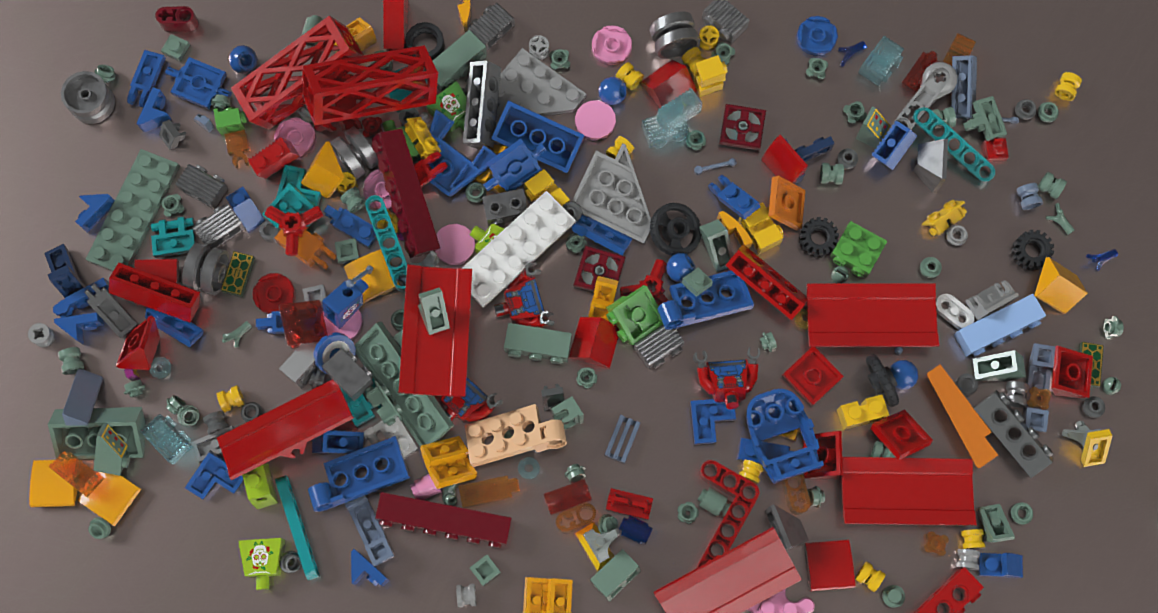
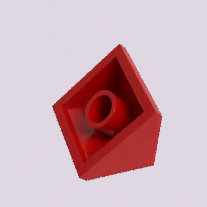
[640,59,697,114]
[116,316,160,370]
[569,317,619,369]
[1052,346,1093,398]
[803,431,843,479]

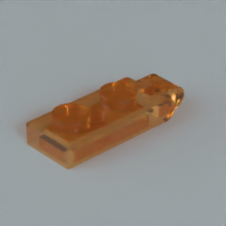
[458,476,520,508]

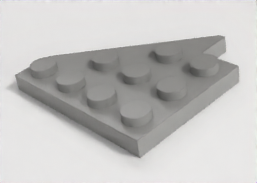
[496,48,587,122]
[572,143,651,244]

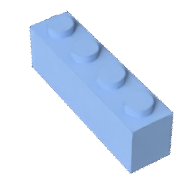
[954,294,1046,357]

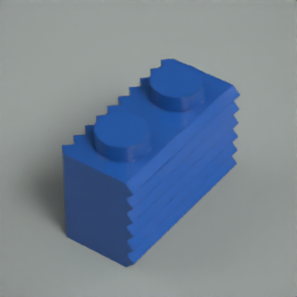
[872,121,917,170]

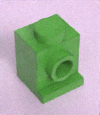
[213,107,247,135]

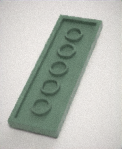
[85,149,180,271]
[355,321,454,447]

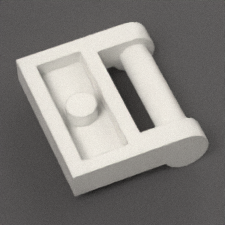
[364,417,419,469]

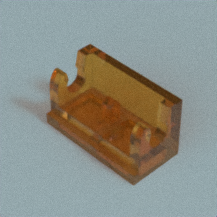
[49,451,104,498]

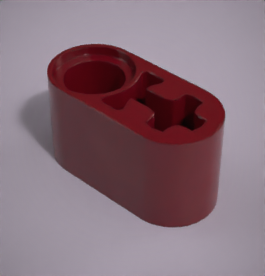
[155,6,199,32]

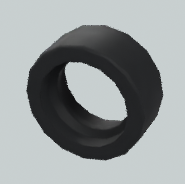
[405,22,445,61]

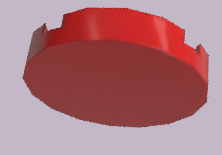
[253,273,296,314]

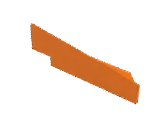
[927,364,998,468]

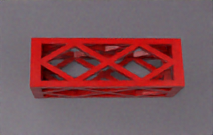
[231,15,364,130]
[302,45,438,126]

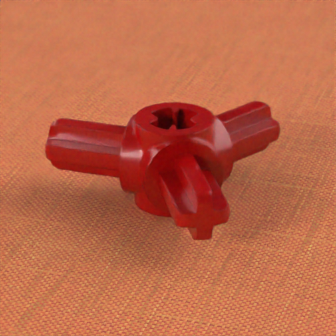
[265,206,323,256]
[620,259,669,306]

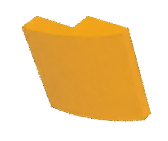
[343,249,401,304]
[420,436,477,489]
[29,459,79,507]
[77,472,141,526]
[523,577,573,613]

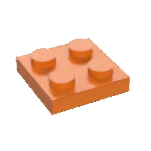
[768,176,806,230]

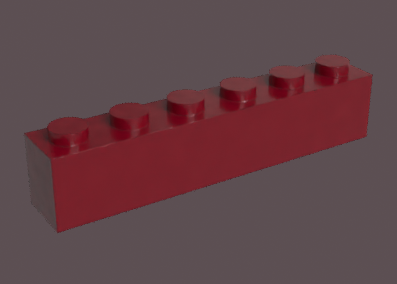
[372,128,440,259]
[375,492,512,549]

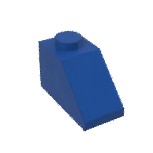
[312,430,364,454]

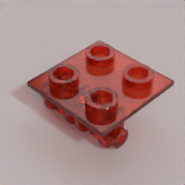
[278,300,328,349]

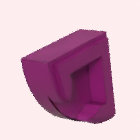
[124,369,141,381]

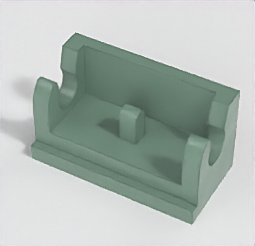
[551,396,584,429]
[590,549,641,602]

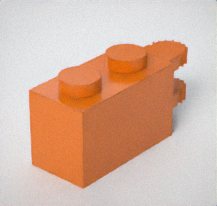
[274,222,337,270]

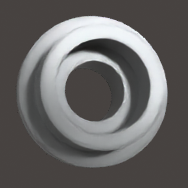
[946,225,968,246]

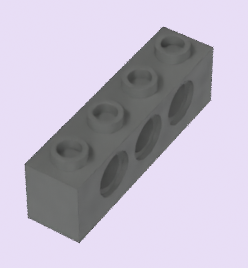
[463,61,501,149]
[974,390,1054,478]

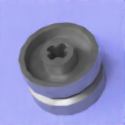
[649,11,700,59]
[61,71,115,124]
[330,126,379,180]
[182,243,229,295]

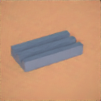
[604,415,641,464]

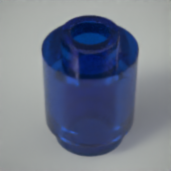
[619,515,653,544]

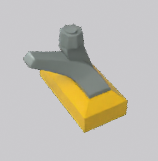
[1062,421,1112,467]
[575,522,620,572]

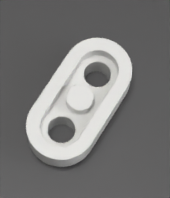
[936,294,974,330]

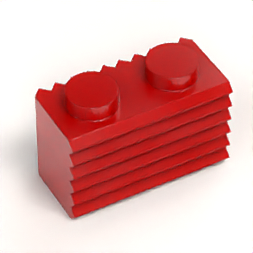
[248,137,300,179]

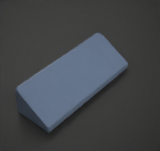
[951,56,977,119]
[62,369,103,426]

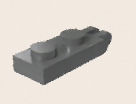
[85,283,138,338]

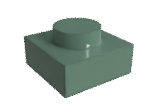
[161,34,190,62]
[335,238,360,264]
[682,267,713,297]
[470,555,501,586]

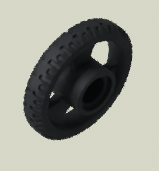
[650,203,701,256]
[866,354,899,407]

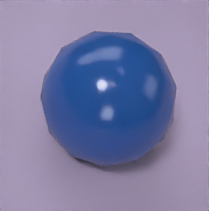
[229,45,258,74]
[598,77,627,105]
[666,253,696,282]
[890,360,919,390]

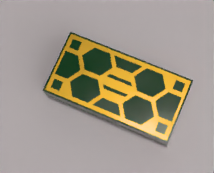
[221,251,255,297]
[1079,342,1104,388]

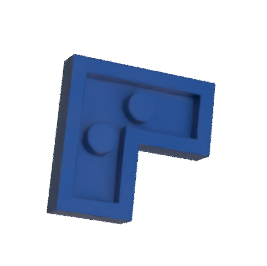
[690,399,736,445]
[185,450,243,499]

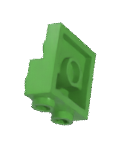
[829,221,887,278]
[606,285,663,345]

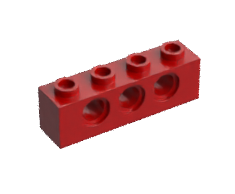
[725,244,807,320]
[914,567,984,613]

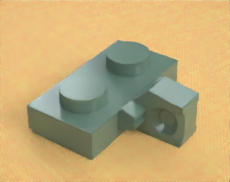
[963,96,1007,141]

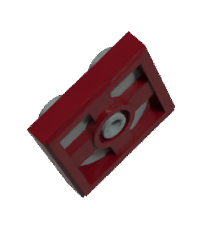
[719,104,766,151]
[573,246,626,292]

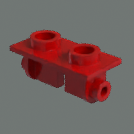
[606,488,653,520]

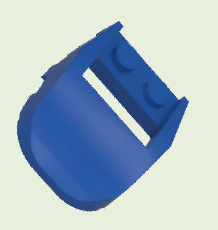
[746,389,824,484]

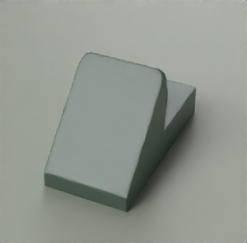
[418,287,450,335]
[978,504,1015,543]

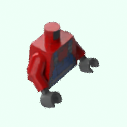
[494,262,555,328]
[693,348,760,409]
[440,376,503,423]

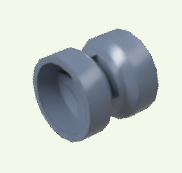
[1016,183,1043,210]

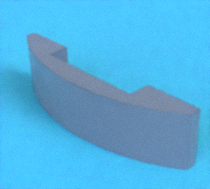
[1023,343,1056,432]
[344,495,394,567]

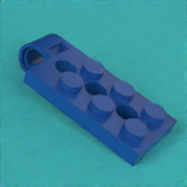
[657,271,754,330]
[308,436,410,512]

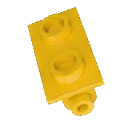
[404,117,441,159]
[922,200,967,236]

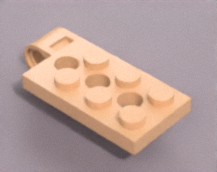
[465,404,567,467]

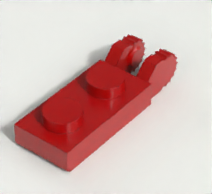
[414,151,448,188]

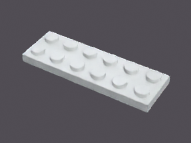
[462,191,576,308]

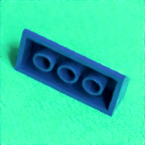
[491,101,585,173]

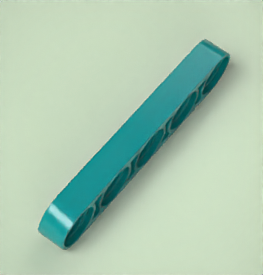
[913,107,995,181]
[365,195,407,292]
[275,475,319,581]

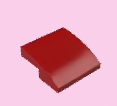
[761,134,808,184]
[134,259,181,305]
[805,540,856,591]

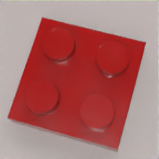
[782,347,844,406]
[870,409,933,460]

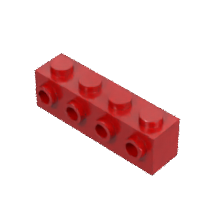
[109,262,200,323]

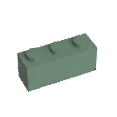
[424,30,487,92]
[504,323,572,364]

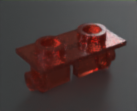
[902,51,939,93]
[544,479,592,515]

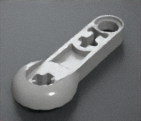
[893,62,958,130]

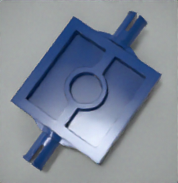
[165,57,232,110]
[483,139,547,192]

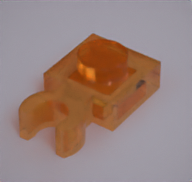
[224,130,250,168]

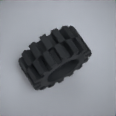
[799,217,839,258]
[1012,230,1054,271]

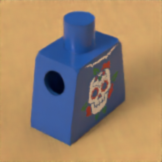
[322,279,369,329]

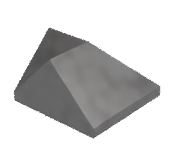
[913,139,948,193]
[765,504,809,550]

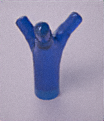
[838,41,866,67]
[1086,249,1118,271]

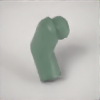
[442,482,462,506]

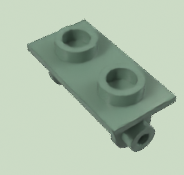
[365,381,403,426]

